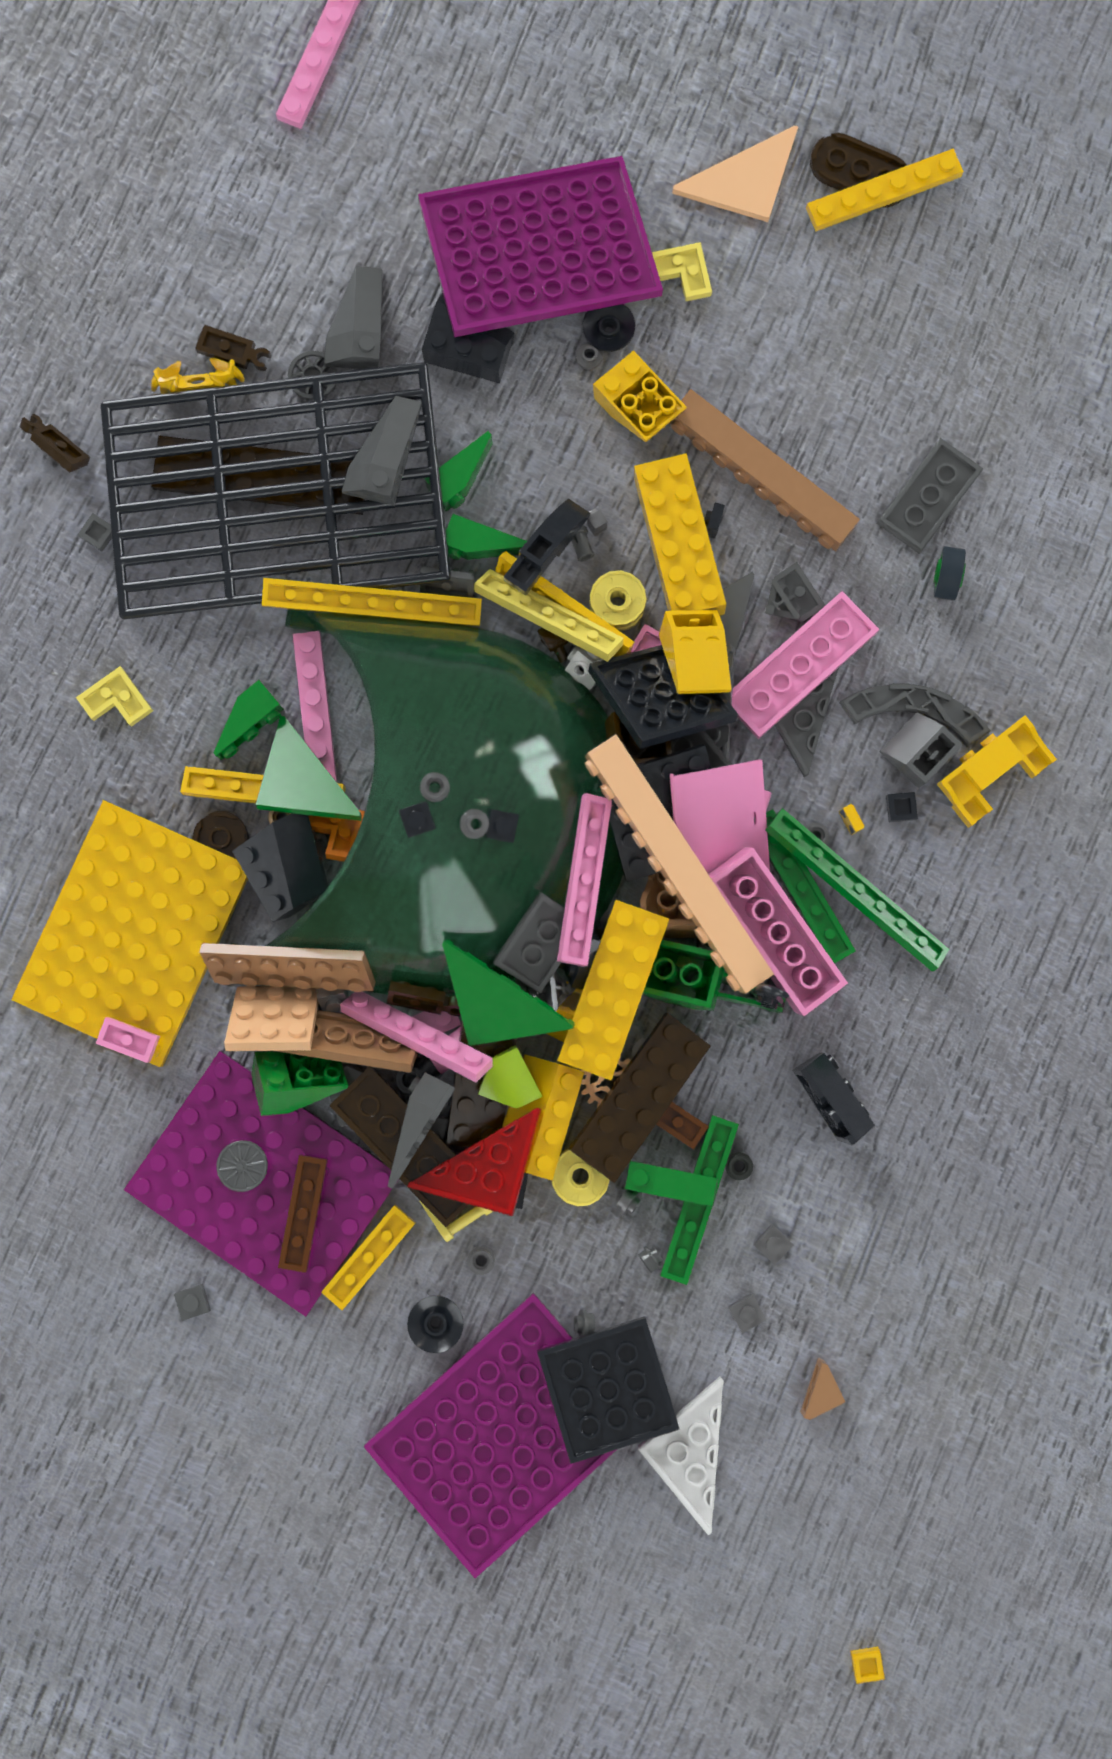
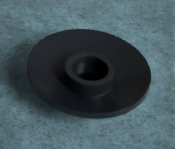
[583,304,636,352]
[407,1295,464,1353]

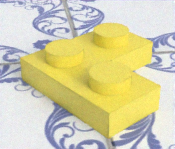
[652,242,712,302]
[76,666,153,727]

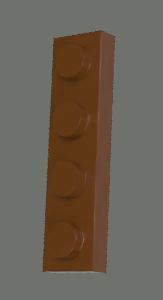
[278,1154,328,1273]

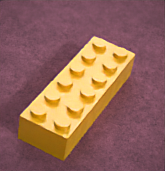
[634,453,726,615]
[557,900,669,1080]

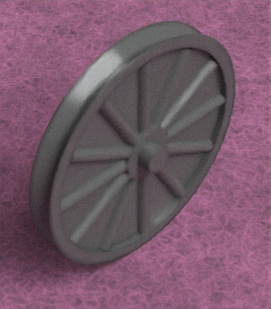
[216,1140,268,1192]

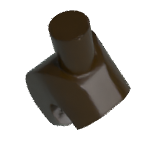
[537,628,569,663]

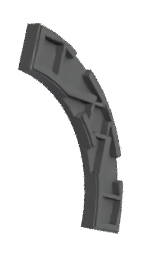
[839,683,991,747]

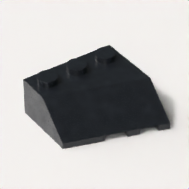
[422,293,515,384]
[232,813,329,922]
[792,1052,875,1145]

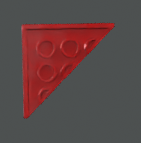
[408,1108,542,1216]

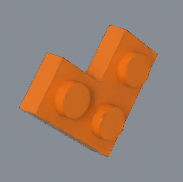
[309,810,365,863]

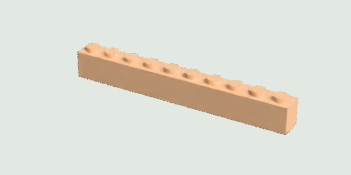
[584,735,774,993]

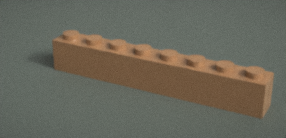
[670,389,860,552]

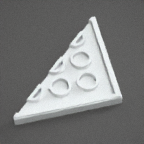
[638,1376,724,1536]

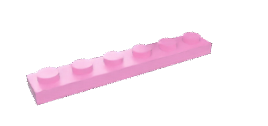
[276,0,360,129]
[293,631,337,782]
[557,793,612,967]
[340,992,493,1082]

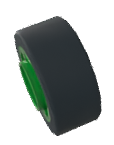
[933,546,966,601]

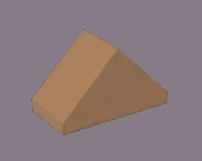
[800,1358,845,1420]

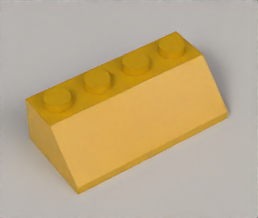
[502,1054,584,1180]

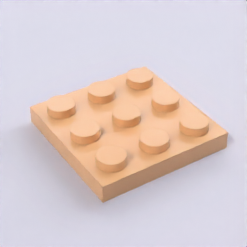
[224,986,320,1051]

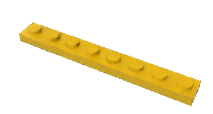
[262,578,482,627]

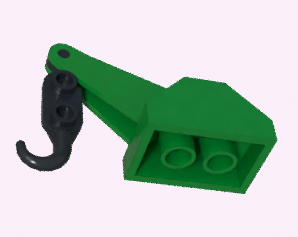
[642,940,789,1013]

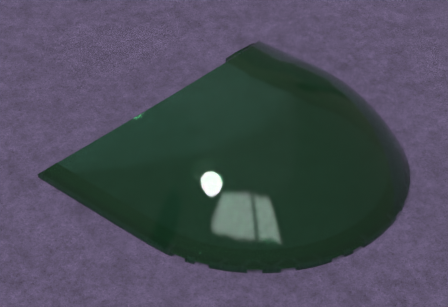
[231,609,623,997]

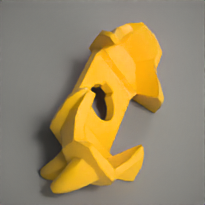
[151,357,245,394]

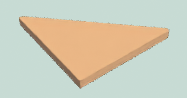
[672,125,798,222]

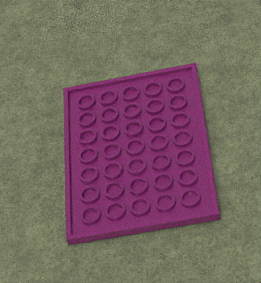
[418,156,663,337]
[124,1051,398,1317]
[363,1292,616,1579]

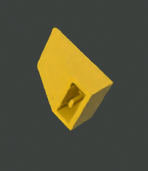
[593,350,687,442]
[659,610,732,694]

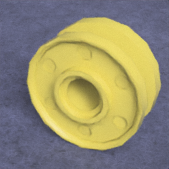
[589,570,646,632]
[552,1148,610,1206]

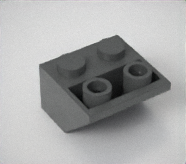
[879,712,963,789]

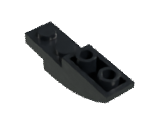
[503,498,590,595]

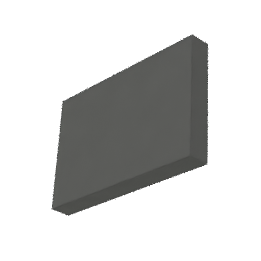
[493,892,565,994]

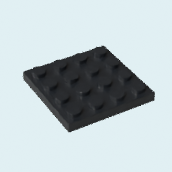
[588,645,738,749]
[597,744,711,882]
[537,1316,680,1464]

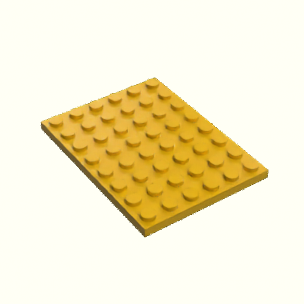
[11,800,248,1067]

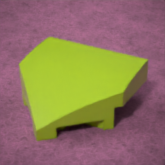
[478,1045,542,1108]

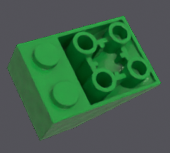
[251,1051,348,1116]

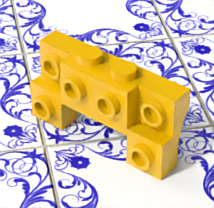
[937,715,1057,828]

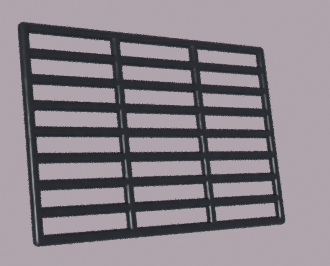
[100,362,451,620]

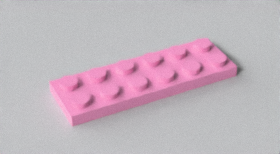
[732,591,880,739]

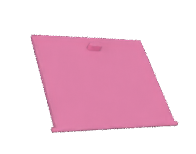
[670,759,770,874]

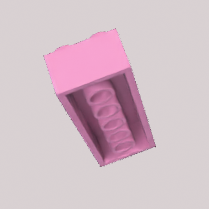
[709,847,848,1016]

